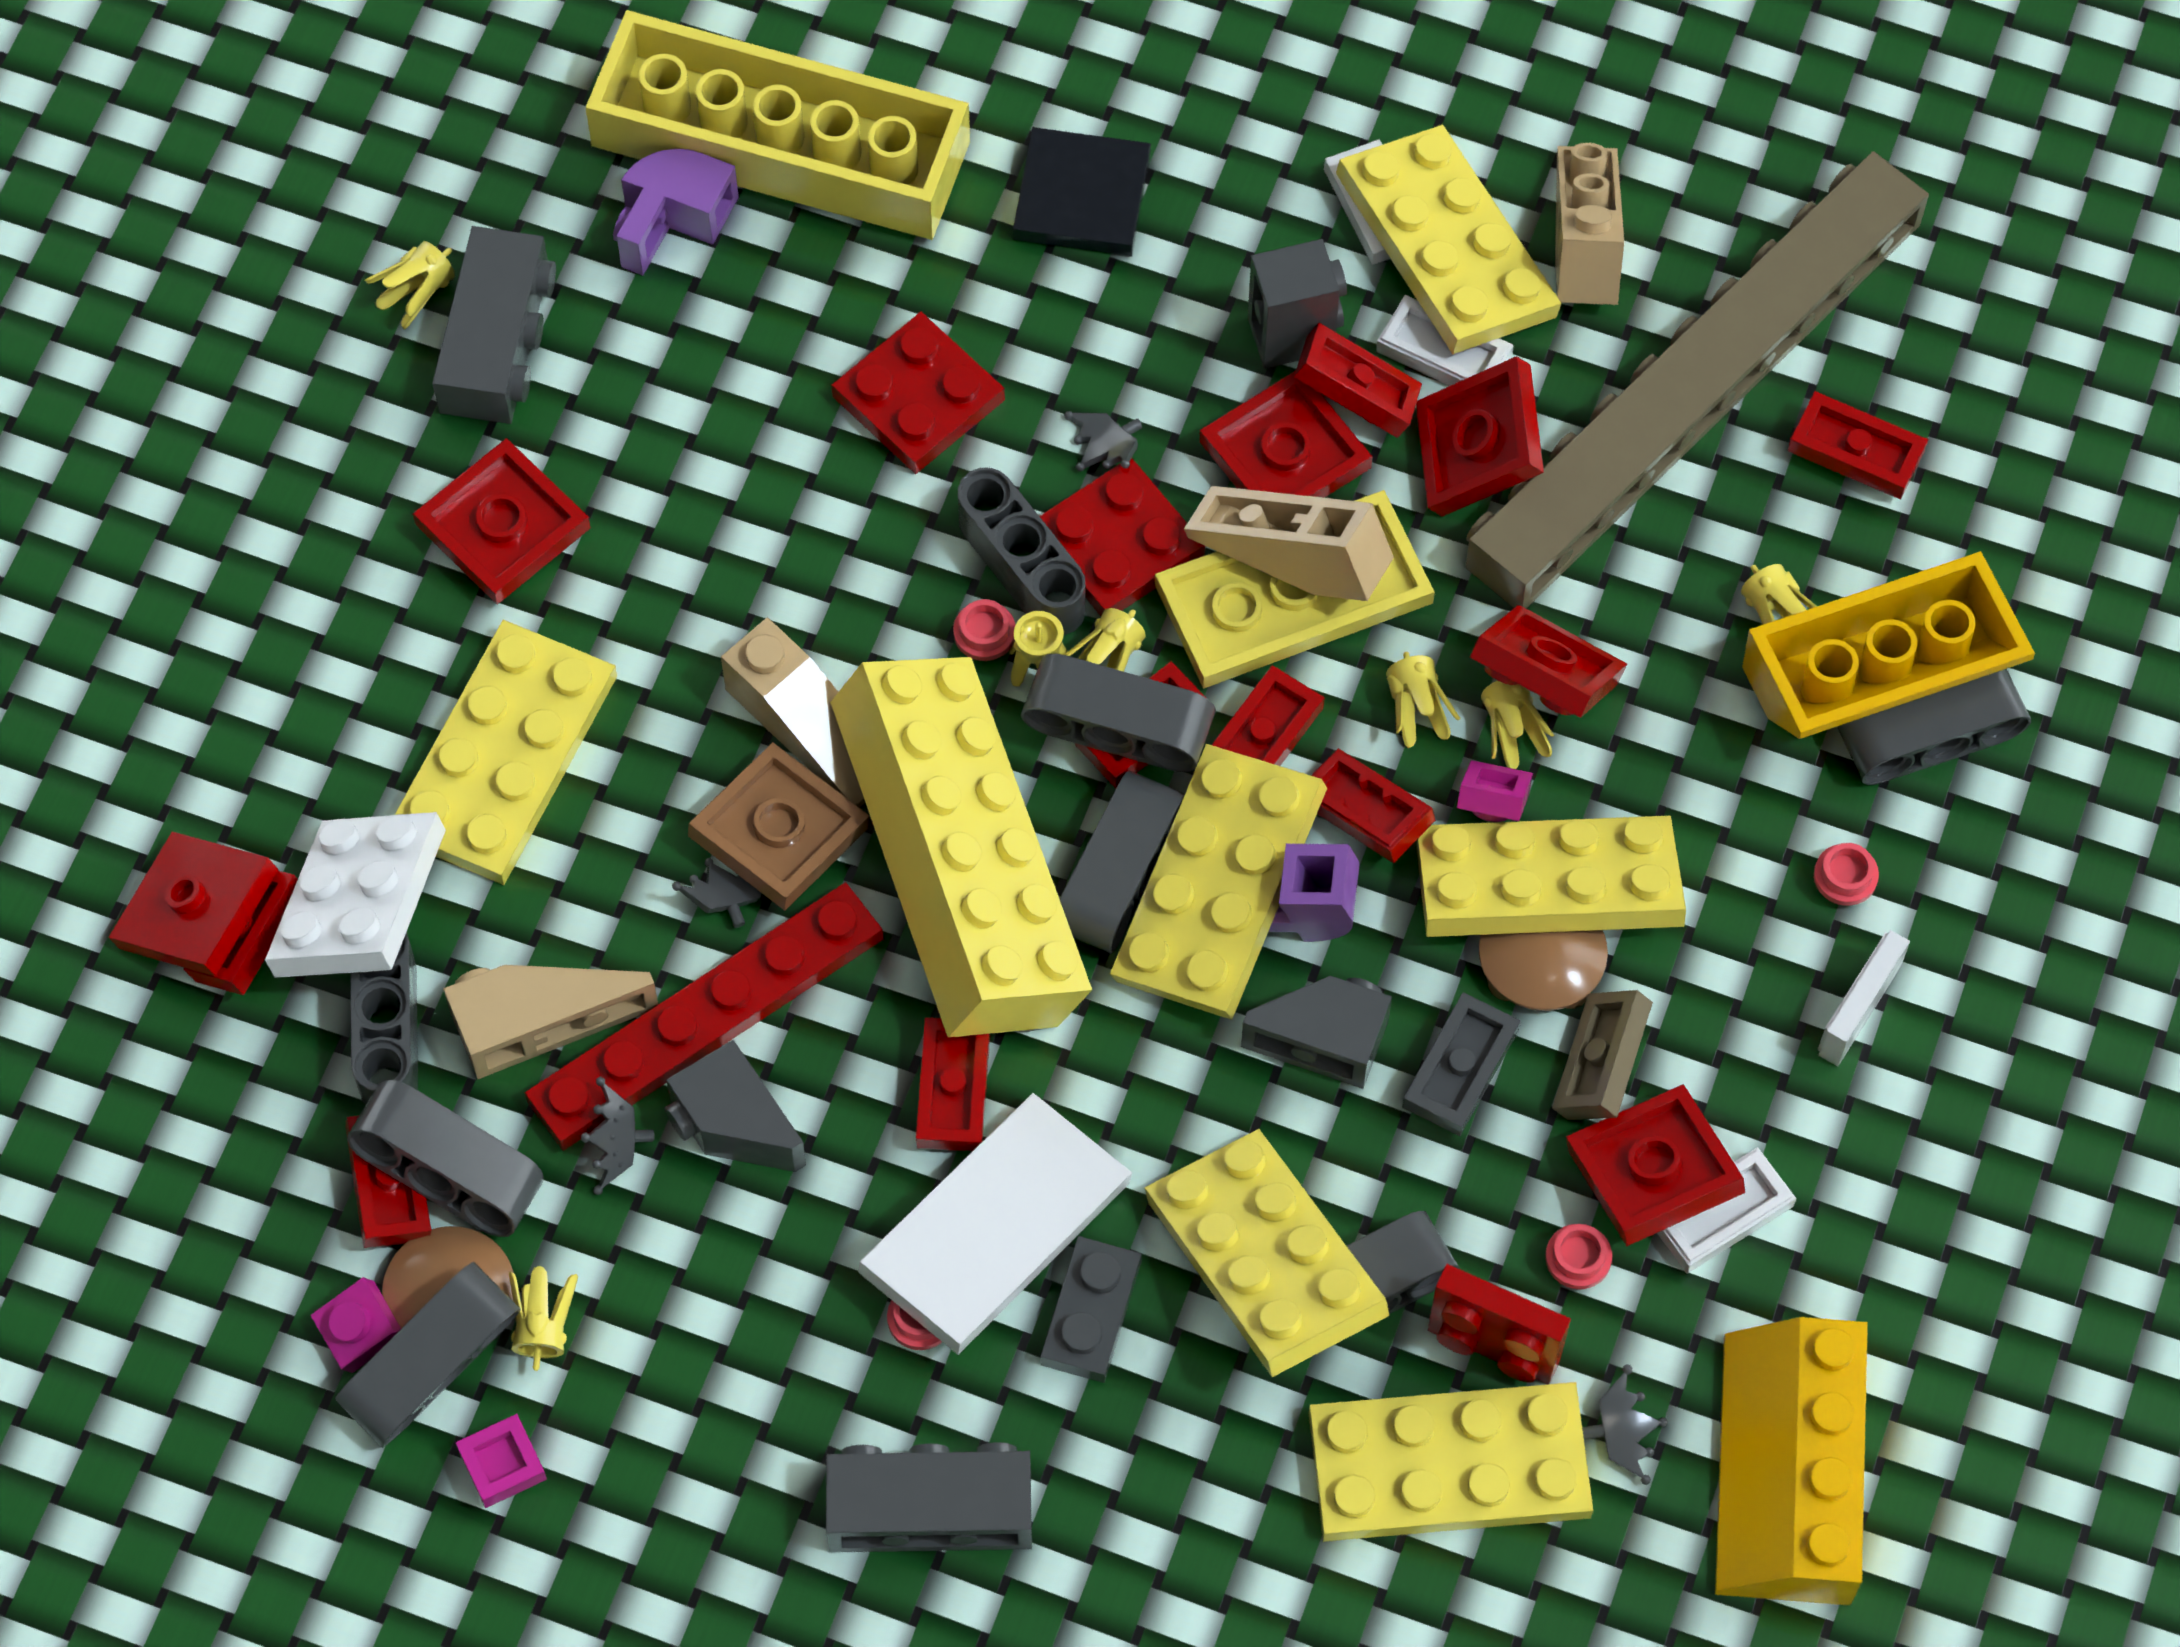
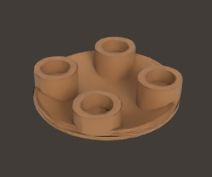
[1479,930,1608,1011]
[382,1226,513,1329]

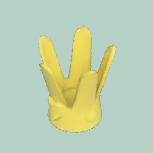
[364,241,455,330]
[1741,564,1817,624]
[1064,608,1146,672]
[1009,611,1068,687]
[1386,652,1461,749]
[1481,681,1555,769]
[509,1266,578,1371]

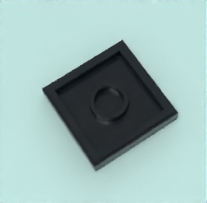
[1013,127,1151,256]

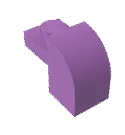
[613,149,739,275]
[1269,844,1360,942]

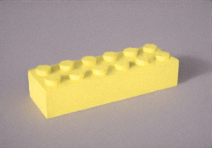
[585,10,970,240]
[830,657,1092,1038]

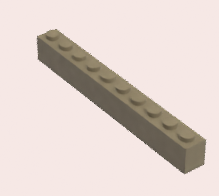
[1465,151,1929,608]

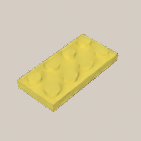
[1336,125,1562,354]
[1155,490,1435,689]
[395,620,617,885]
[1110,744,1327,1020]
[1416,816,1686,937]
[1144,1129,1390,1377]
[1309,1382,1593,1542]

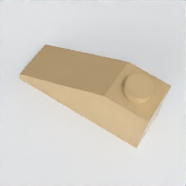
[1184,486,1394,601]
[721,617,865,808]
[443,965,658,1079]

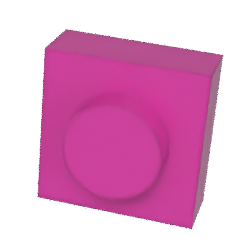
[1457,760,1533,822]
[311,1277,401,1373]
[455,1414,547,1509]

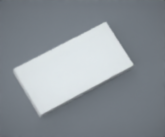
[858,1093,1132,1355]

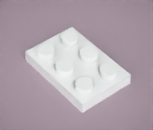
[265,812,446,978]

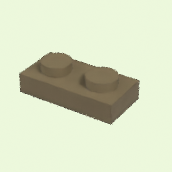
[1552,990,1653,1120]

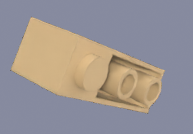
[1555,143,1624,305]

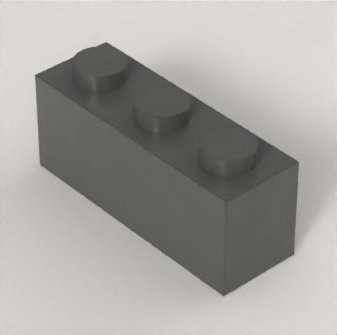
[432,226,556,424]
[826,1443,1032,1553]

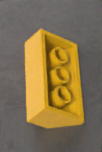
[1742,551,2035,739]
[1715,1317,1868,1606]

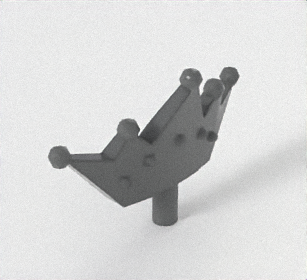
[1064,411,1142,471]
[672,858,762,928]
[581,1076,655,1195]
[1582,1364,1668,1485]

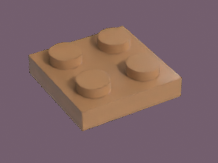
[688,742,869,911]

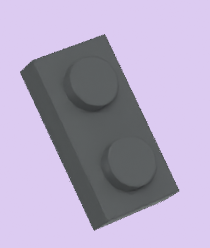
[1402,992,1521,1136]
[1040,1236,1142,1383]

